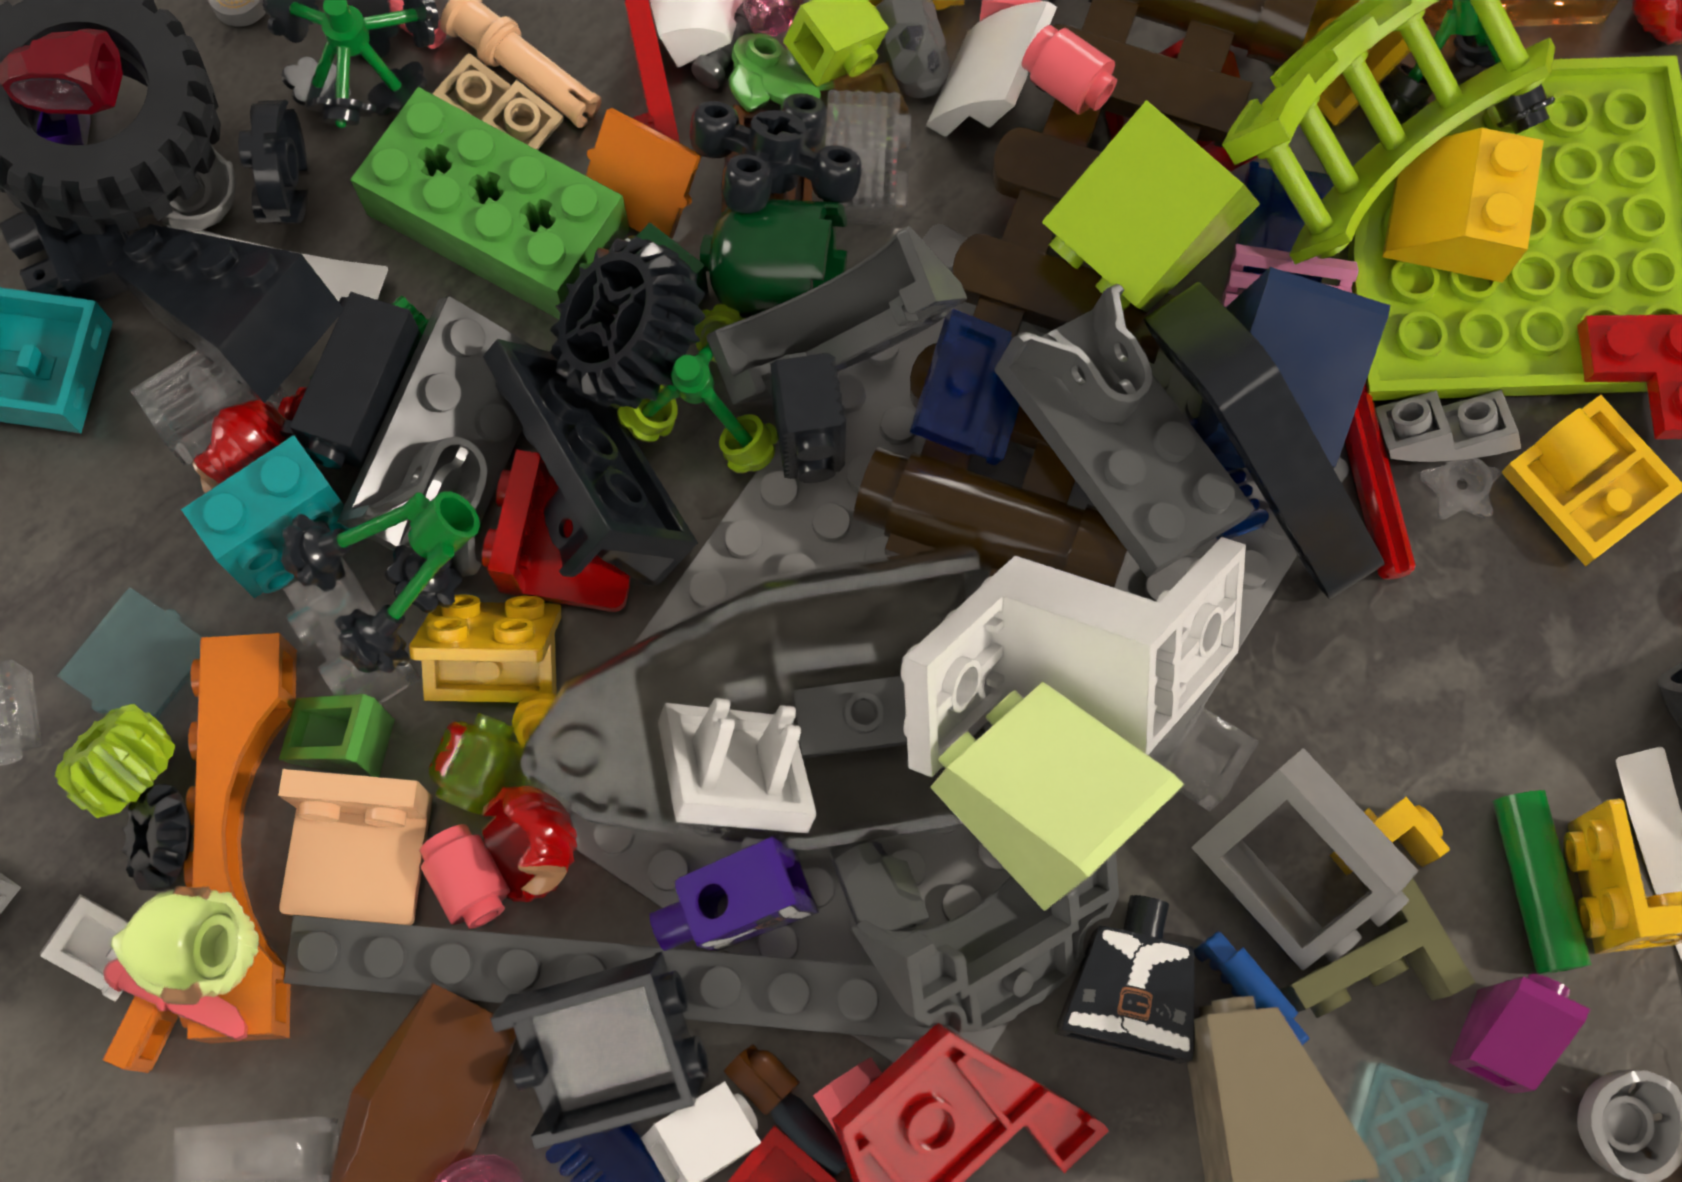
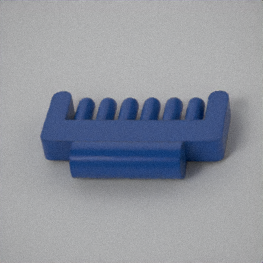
[1194,931,1309,1045]

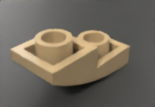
[433,53,563,150]

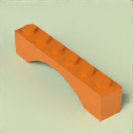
[179,633,297,1044]

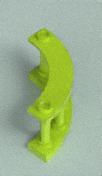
[1222,0,1555,265]

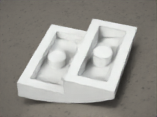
[926,1,1057,137]

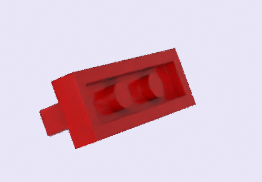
[624,0,680,143]

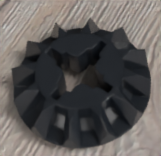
[122,784,191,891]

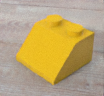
[1382,128,1544,283]

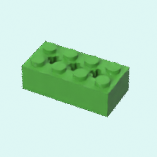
[350,87,630,319]

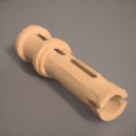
[440,0,601,128]

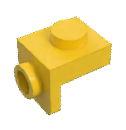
[1330,797,1450,876]

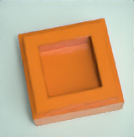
[103,996,179,1073]

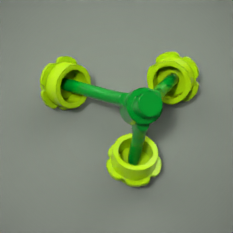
[617,304,779,473]

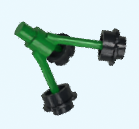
[1380,0,1555,134]

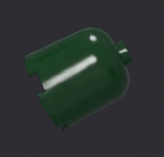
[700,199,847,316]

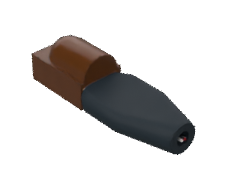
[723,1044,847,1178]

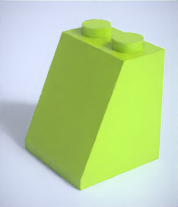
[1042,100,1260,312]

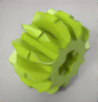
[55,703,176,818]

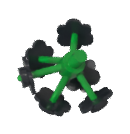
[263,0,439,128]

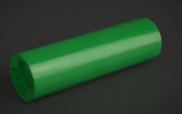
[1492,790,1592,975]

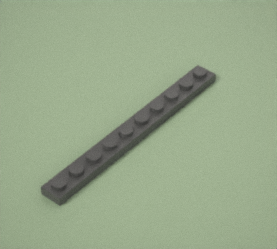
[284,915,959,1040]

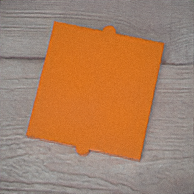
[585,108,702,239]

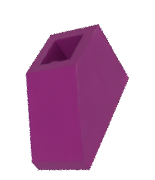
[1448,973,1590,1094]

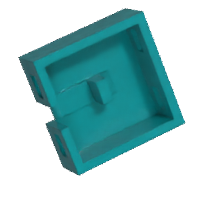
[0,287,113,433]

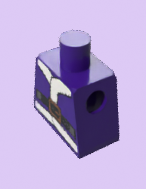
[649,837,819,951]

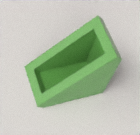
[279,694,395,777]

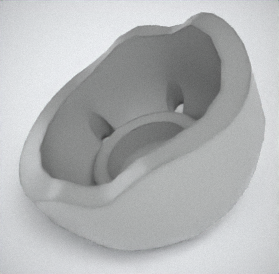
[1577,1069,1682,1182]

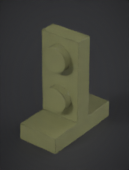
[1279,878,1476,1018]

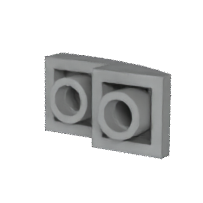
[1375,390,1521,462]

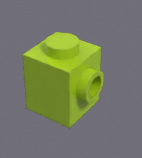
[783,0,889,87]

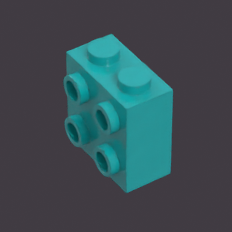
[181,435,350,598]

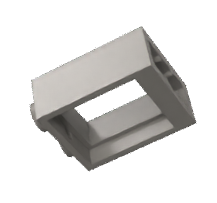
[1191,748,1418,971]

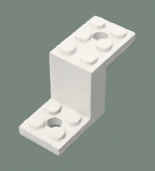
[901,537,1246,777]

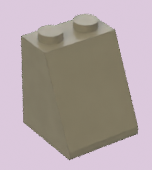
[1187,996,1379,1182]

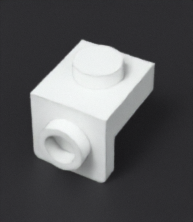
[40,894,129,1001]

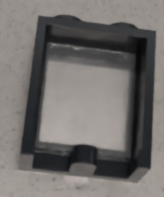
[490,951,709,1149]

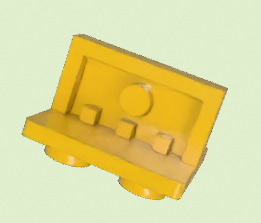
[409,594,561,703]

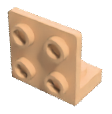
[278,769,433,925]

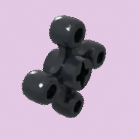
[690,93,862,214]

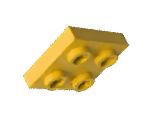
[1501,395,1682,567]

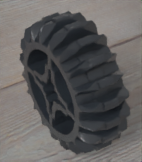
[550,236,706,410]

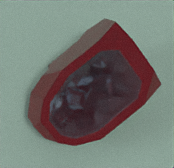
[0,28,123,115]

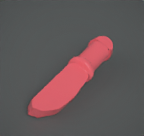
[103,958,248,1041]

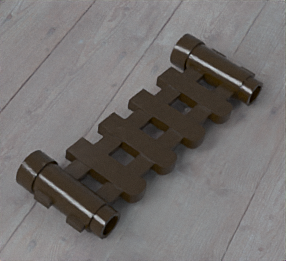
[853,0,1318,588]

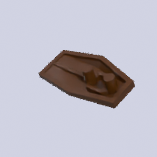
[328,983,517,1182]

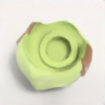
[111,886,259,1005]

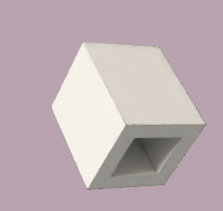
[641,1081,761,1182]

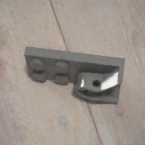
[994,284,1255,578]
[337,296,536,577]

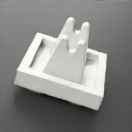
[658,698,817,833]

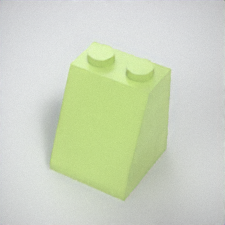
[930,682,1184,911]

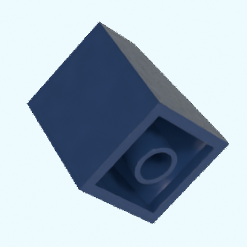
[1196,267,1390,469]

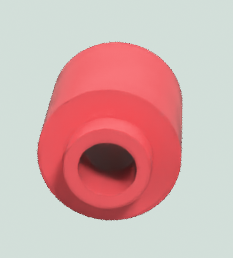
[1022,25,1117,115]
[419,824,511,929]

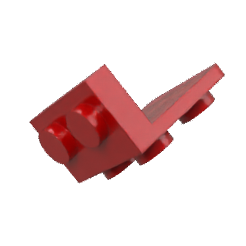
[482,449,632,612]

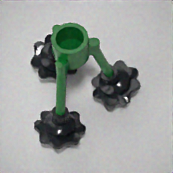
[281,491,480,673]

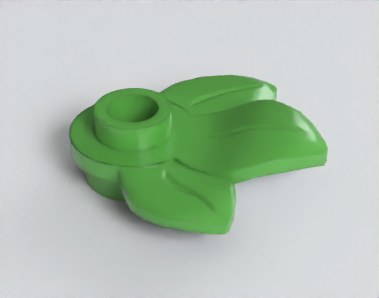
[729,33,837,112]

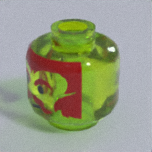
[428,712,526,815]

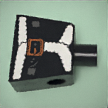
[1055,895,1194,1064]

